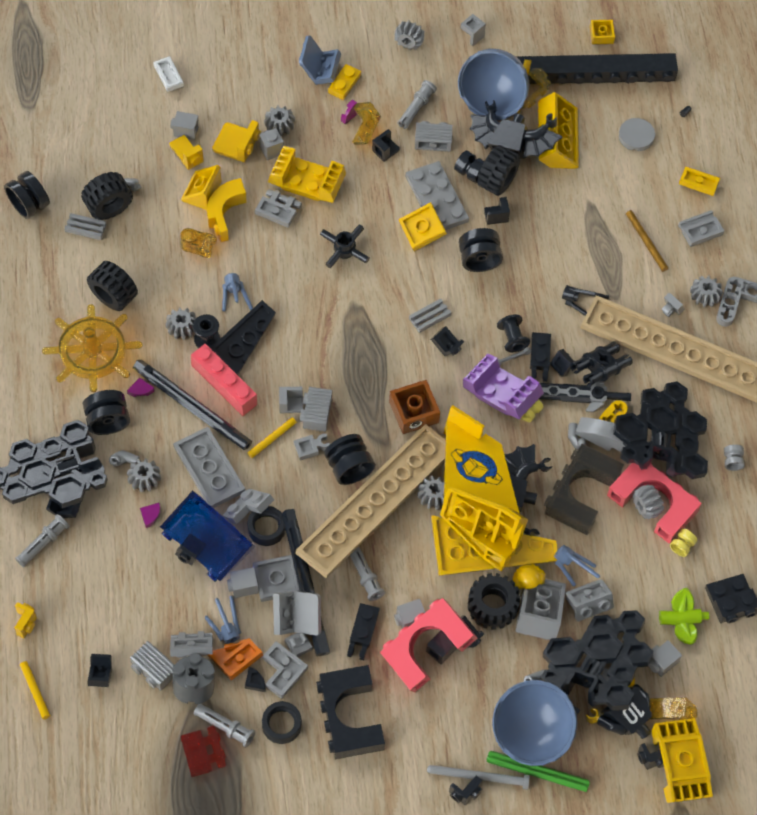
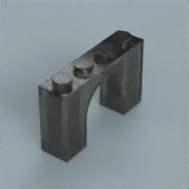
[544,444,624,535]

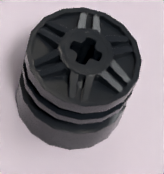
[324,434,376,485]

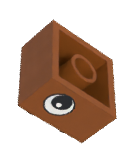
[389,380,440,434]

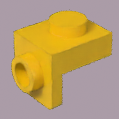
[14,602,37,638]

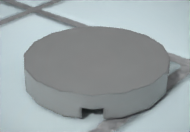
[619,118,655,151]

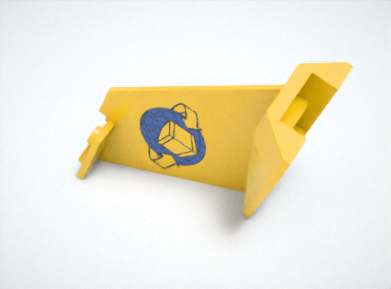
[440,405,528,572]

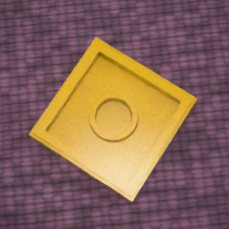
[398,202,447,251]

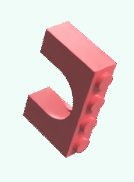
[607,462,702,544]
[380,598,478,692]

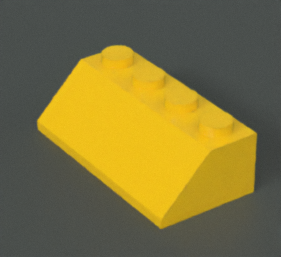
[538,92,579,169]

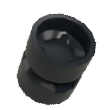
[454,150,484,184]

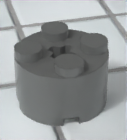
[172,653,215,704]

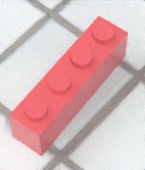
[191,344,257,416]

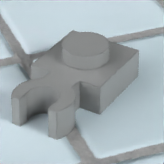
[294,434,330,461]

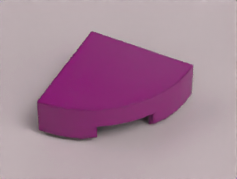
[341,99,358,124]
[127,377,155,397]
[140,503,160,528]

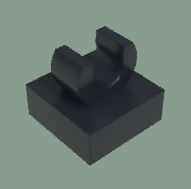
[550,349,575,377]

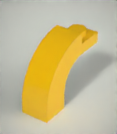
[207,178,247,242]

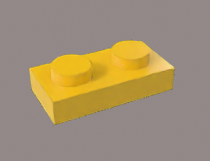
[328,64,361,100]
[679,166,720,196]

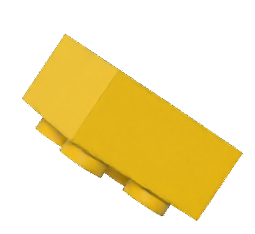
[590,19,615,45]

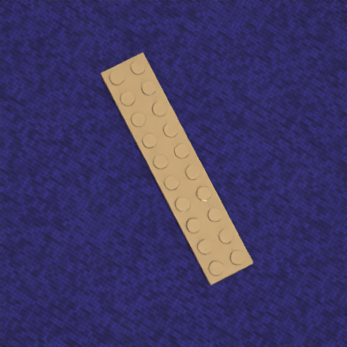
[581,295,757,403]
[296,424,446,578]

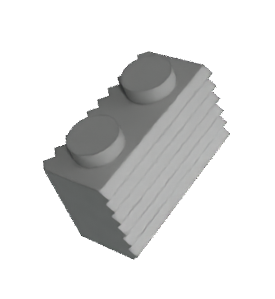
[415,121,453,152]
[300,387,332,432]
[130,641,174,691]

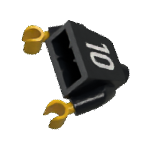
[586,678,652,739]

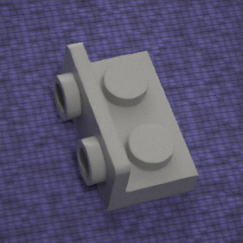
[565,579,614,621]

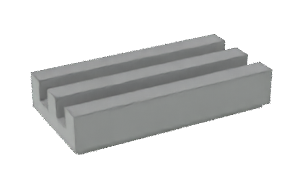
[65,213,107,240]
[409,299,451,333]

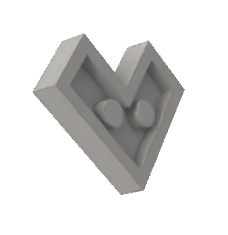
[222,489,274,524]
[263,641,308,699]

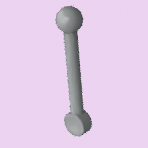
[498,347,531,366]

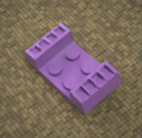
[463,353,544,420]

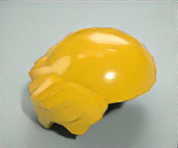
[512,564,546,589]

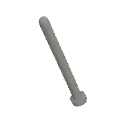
[427,765,530,790]

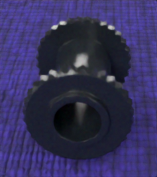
[192,314,220,348]
[497,314,530,353]

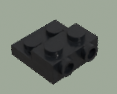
[705,573,757,624]

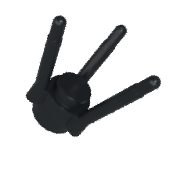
[562,285,610,316]

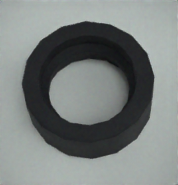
[247,506,285,546]
[262,701,302,744]

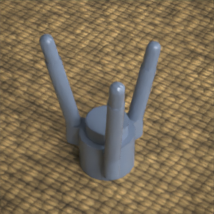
[222,273,253,311]
[554,545,600,586]
[205,596,241,644]

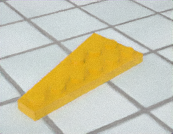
[431,515,558,576]

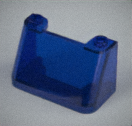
[160,490,255,582]

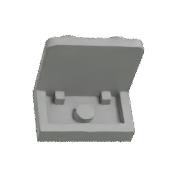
[273,590,321,635]

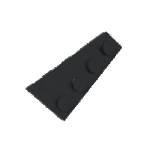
[210,300,276,375]

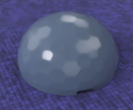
[458,49,529,120]
[492,680,578,766]

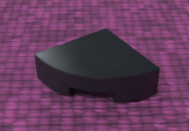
[245,667,266,692]

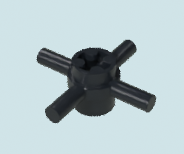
[320,224,370,268]

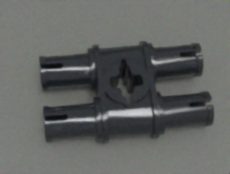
[570,341,633,387]

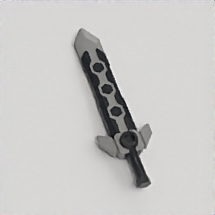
[539,381,631,412]

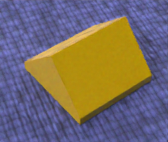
[181,165,222,210]

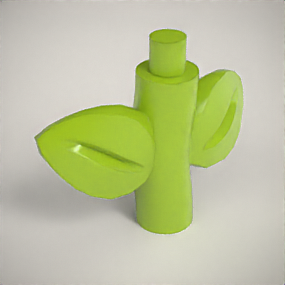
[659,588,710,645]

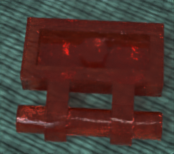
[180,726,226,777]

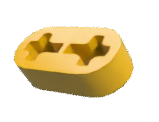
[599,400,628,423]

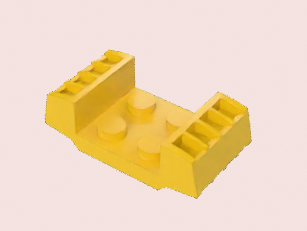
[268,146,346,203]
[651,718,713,803]

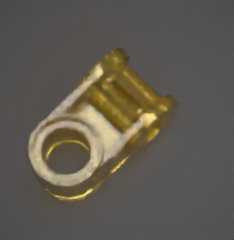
[180,228,217,258]

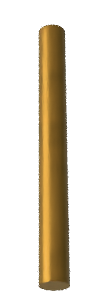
[626,210,668,272]

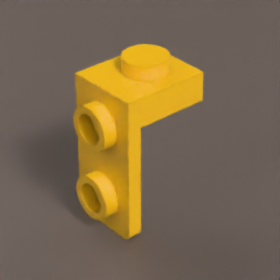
[169,135,204,170]

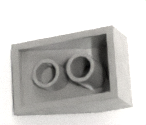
[515,579,566,640]

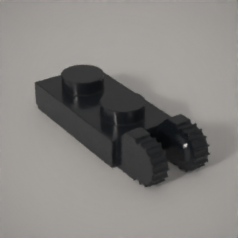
[530,332,551,382]
[347,603,380,661]

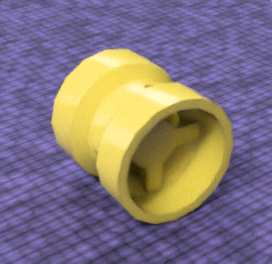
[521,399,543,422]
[670,529,697,557]

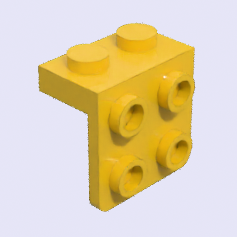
[212,120,261,163]

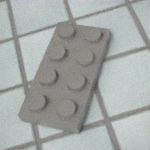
[405,161,469,230]
[173,427,245,510]

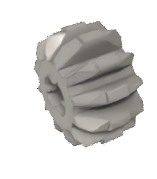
[394,20,425,51]
[264,105,295,137]
[690,275,723,308]
[165,307,196,340]
[127,458,161,493]
[418,476,444,510]
[633,485,664,519]

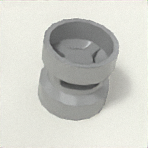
[724,445,745,471]

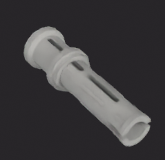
[397,80,437,129]
[15,514,70,567]
[350,547,385,601]
[194,703,255,747]

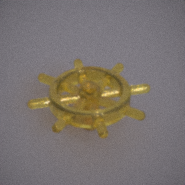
[42,304,143,393]

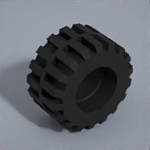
[478,145,520,196]
[81,172,133,220]
[87,261,138,311]
[468,573,520,630]

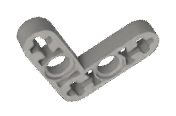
[716,277,757,327]

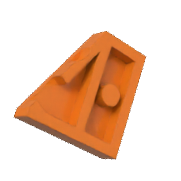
[207,638,263,681]

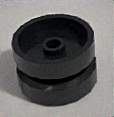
[4,171,50,219]
[458,228,503,272]
[82,390,130,435]

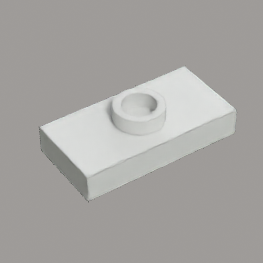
[153,56,184,92]

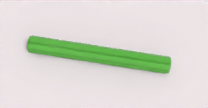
[487,751,590,792]

